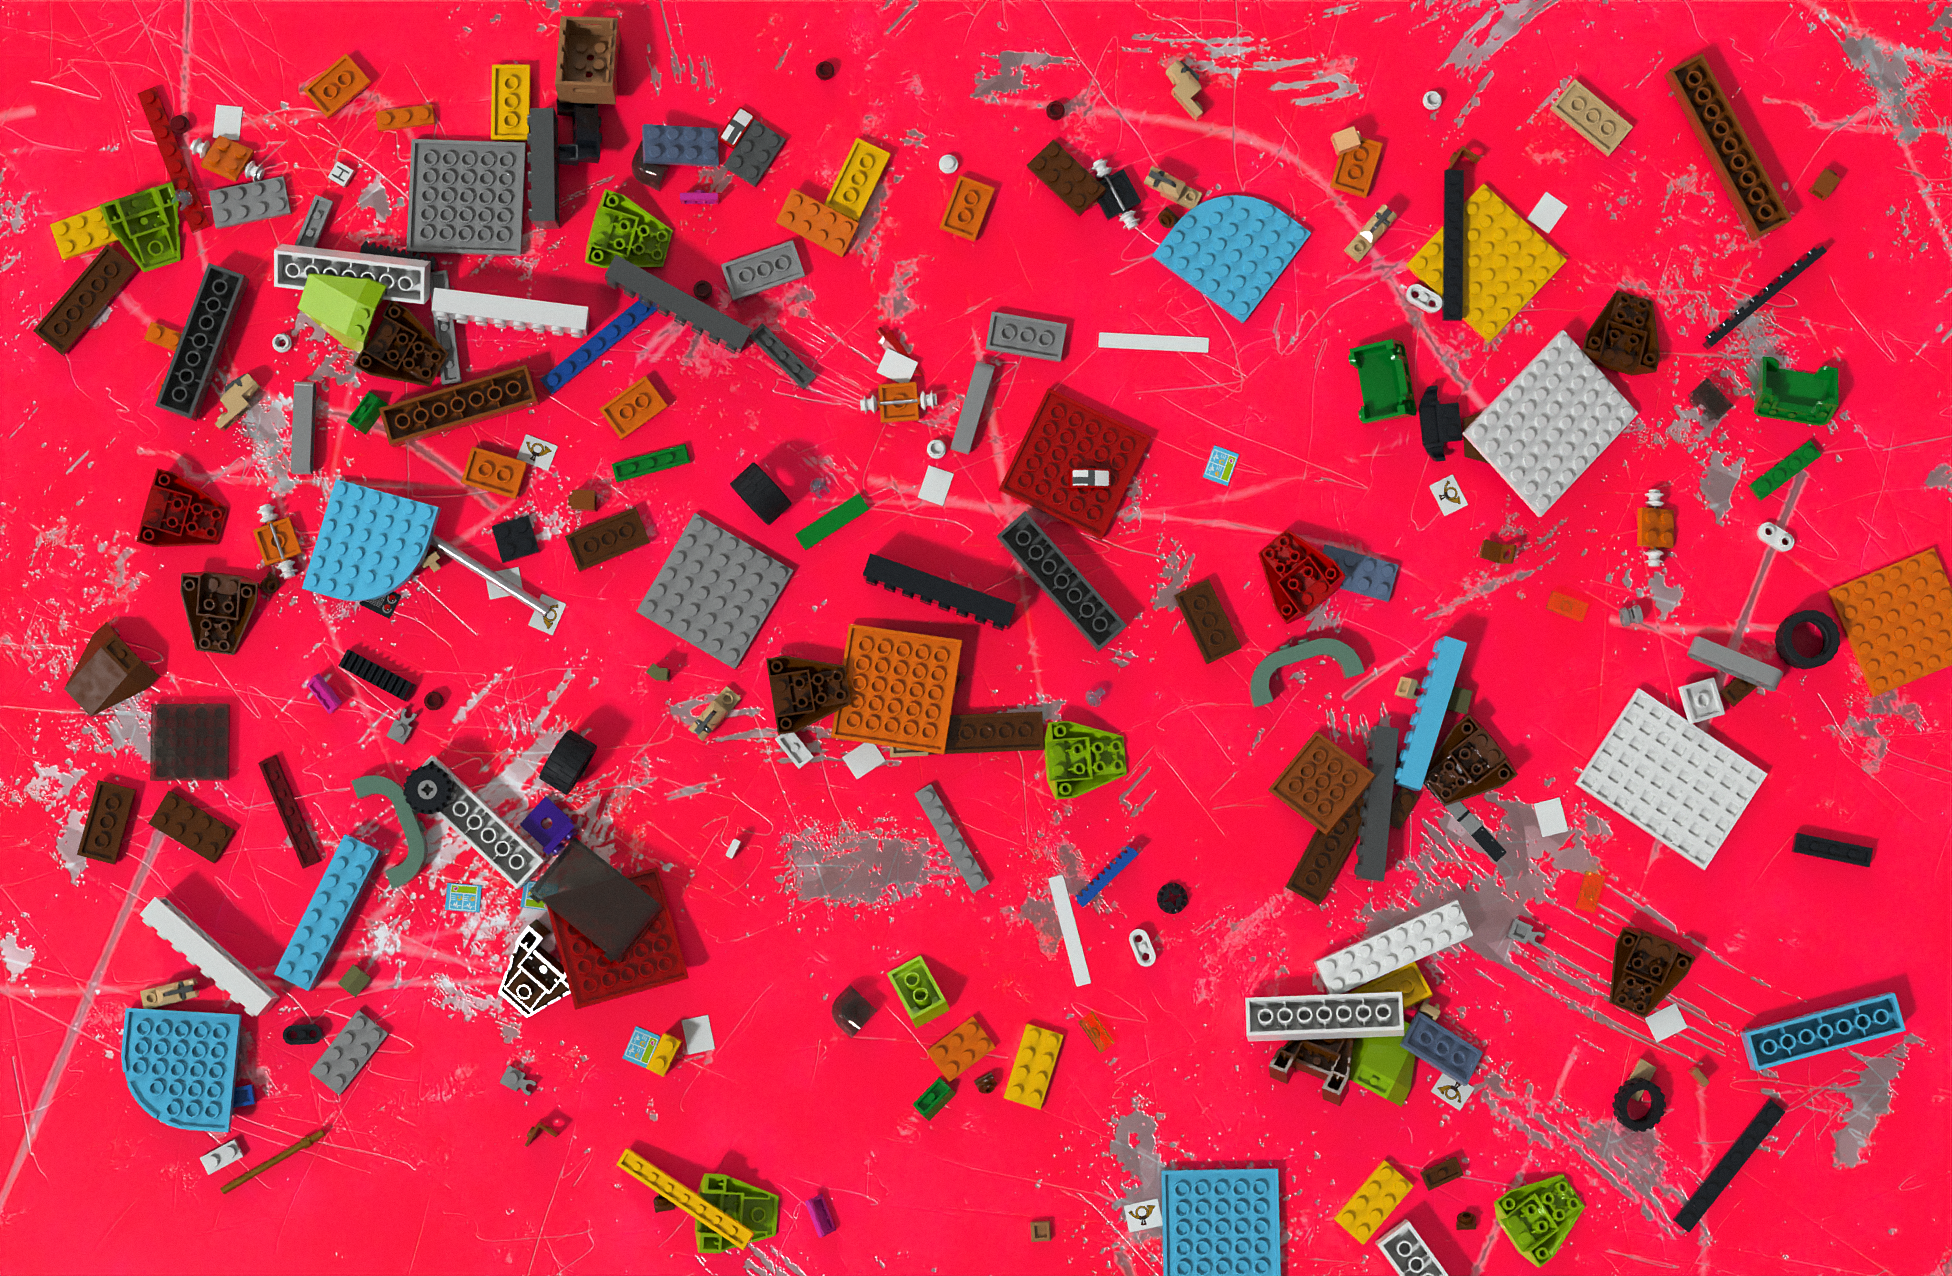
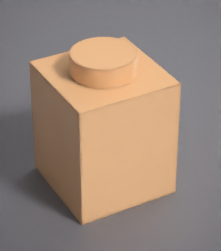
[1330,126,1362,156]

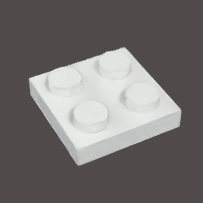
[1678,678,1725,724]

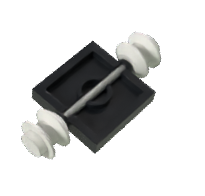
[1091,159,1141,230]

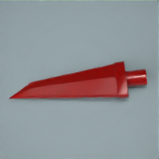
[875,327,924,376]

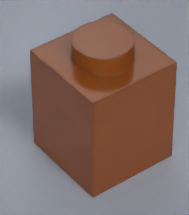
[1808,169,1840,201]
[568,490,597,512]

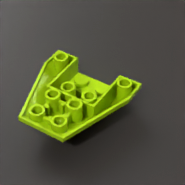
[585,189,673,268]
[1044,721,1127,800]
[1350,1021,1415,1107]
[1494,1174,1585,1268]

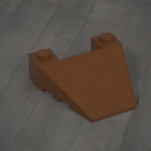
[498,919,570,1018]
[1269,1038,1354,1106]

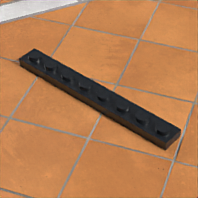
[1442,170,1464,321]
[1702,246,1827,350]
[1672,1099,1785,1233]

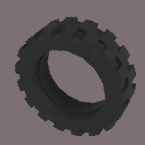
[1612,1078,1666,1132]

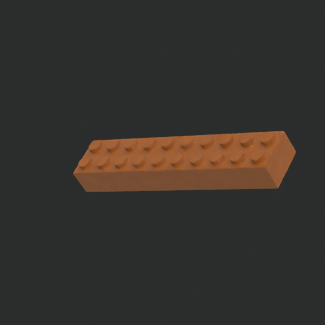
[1664,53,1792,241]

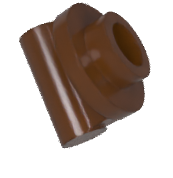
[1158,207,1180,228]
[258,572,280,594]
[974,1072,997,1094]
[653,1194,675,1213]
[1456,1212,1476,1230]

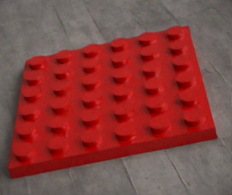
[998,388,1151,540]
[544,867,689,1010]

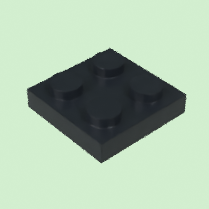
[492,515,540,563]

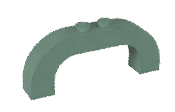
[1249,638,1365,708]
[351,775,428,889]

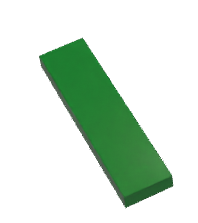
[612,444,691,483]
[795,493,870,551]

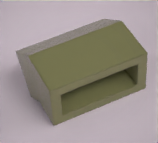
[646,663,670,682]
[1446,686,1472,714]
[338,964,371,998]

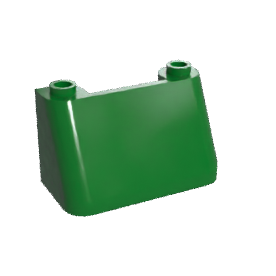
[1348,339,1417,424]
[1754,356,1838,426]

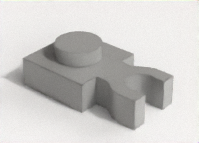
[386,708,418,745]
[1507,919,1545,947]
[499,1065,537,1096]

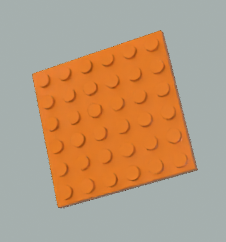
[1827,548,1952,697]
[831,624,963,755]

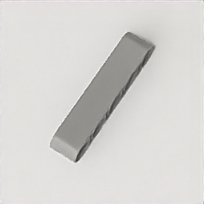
[950,361,995,455]
[291,381,316,474]
[1687,636,1783,691]

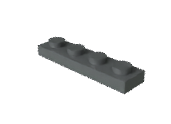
[749,323,817,390]

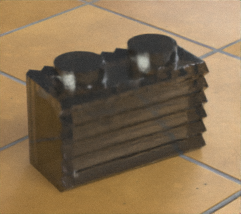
[1687,378,1734,423]

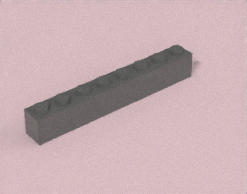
[1354,725,1399,883]

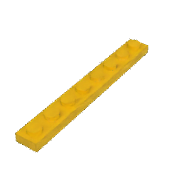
[616,1148,755,1250]

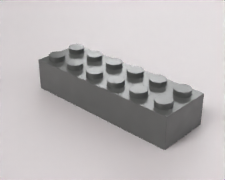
[527,108,560,229]

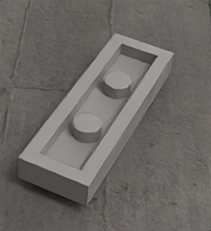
[295,195,334,248]

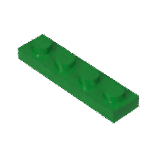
[1748,440,1822,501]

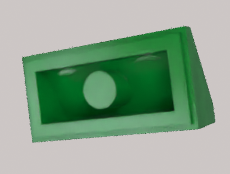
[347,391,388,435]
[912,1077,956,1121]

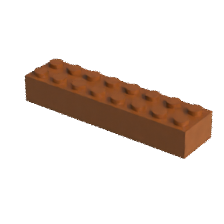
[379,365,540,448]

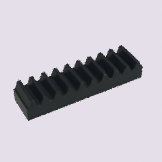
[360,241,439,272]
[338,649,416,702]
[1791,833,1873,867]

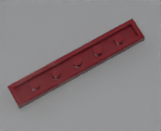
[258,755,322,869]

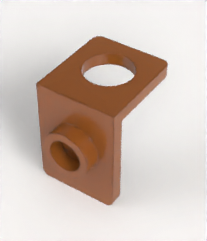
[1447,146,1480,170]
[1480,539,1517,564]
[524,1122,559,1147]

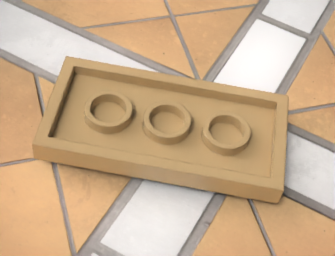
[1550,79,1633,157]

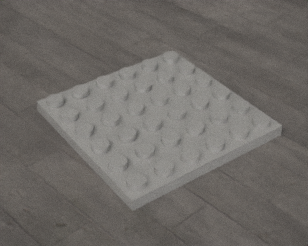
[406,139,526,256]
[636,513,794,670]

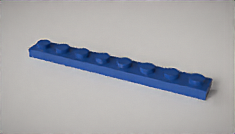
[540,299,658,395]

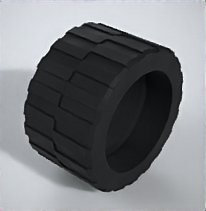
[730,462,792,525]
[1775,610,1840,669]
[539,729,597,795]

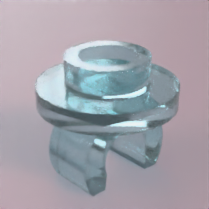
[171,189,193,211]
[809,478,830,499]
[1085,687,1106,707]

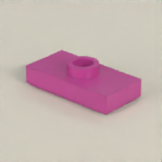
[680,190,719,204]
[307,673,342,714]
[805,1194,836,1238]

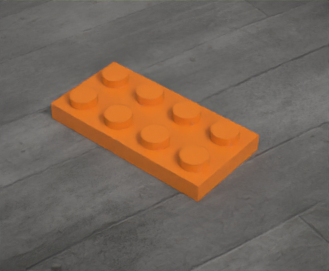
[776,188,860,257]

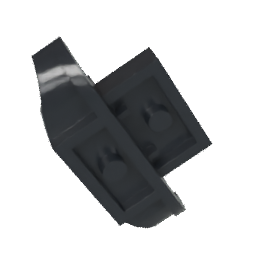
[1418,386,1463,462]

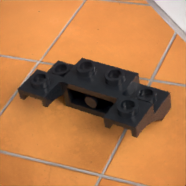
[556,96,602,166]

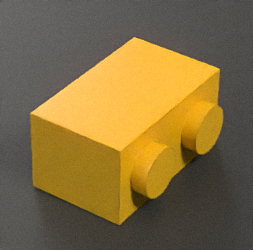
[646,1032,683,1077]

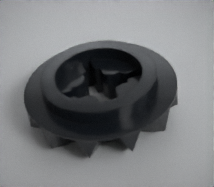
[1157,883,1188,914]

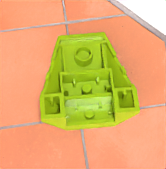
[99,182,180,272]
[298,273,387,353]
[695,1173,779,1253]

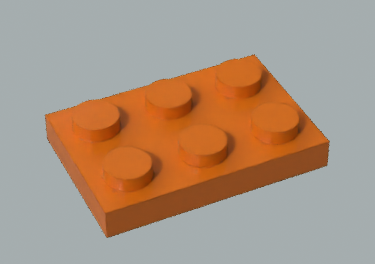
[303,53,371,120]
[1330,137,1383,198]
[939,175,995,242]
[599,376,668,440]
[461,446,528,500]
[926,1016,996,1082]

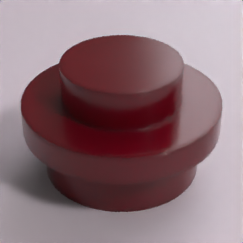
[815,61,834,81]
[1046,101,1065,121]
[170,115,190,134]
[693,280,713,300]
[424,691,444,711]

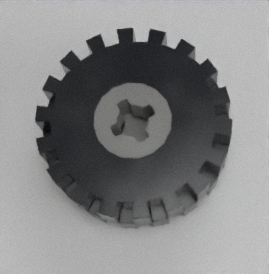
[403,765,455,814]

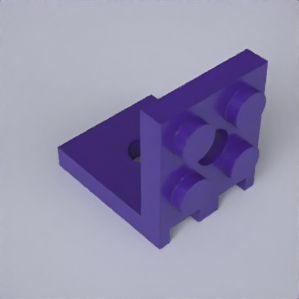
[519,796,580,856]

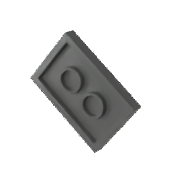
[723,119,786,187]

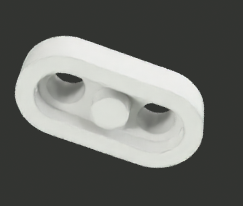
[1406,284,1442,313]
[1757,522,1794,552]
[1129,929,1156,967]

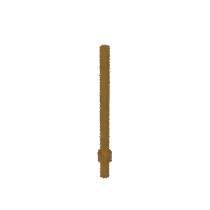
[220,1129,326,1194]

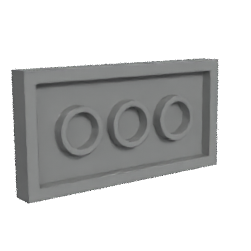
[209,176,292,229]
[721,240,805,301]
[985,312,1067,362]
[309,1010,389,1096]

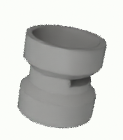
[1619,605,1643,627]

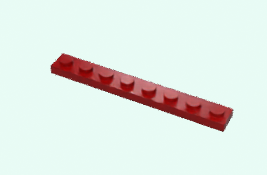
[137,87,211,233]

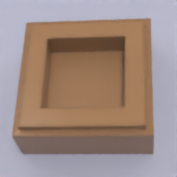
[1688,1067,1710,1087]
[1030,1221,1051,1242]

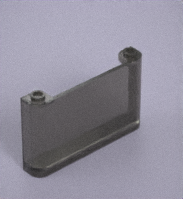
[529,837,664,963]

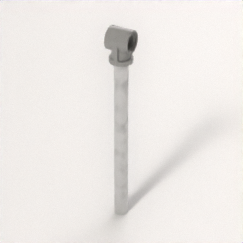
[430,534,550,616]

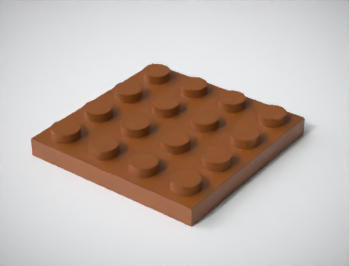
[1268,731,1376,837]

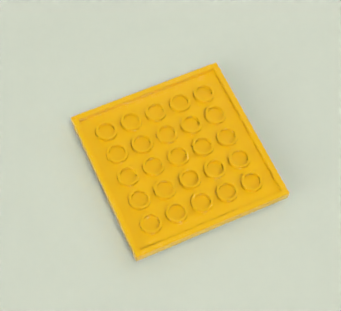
[1406,183,1567,343]

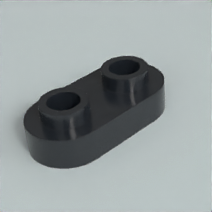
[283,1024,323,1045]

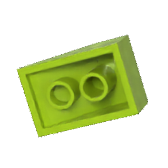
[887,955,950,1028]

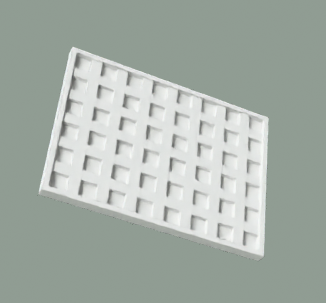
[1462,330,1639,517]
[1574,688,1767,870]

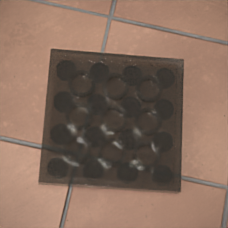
[150,703,230,781]

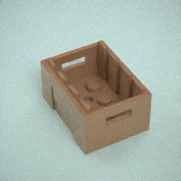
[555,16,621,104]

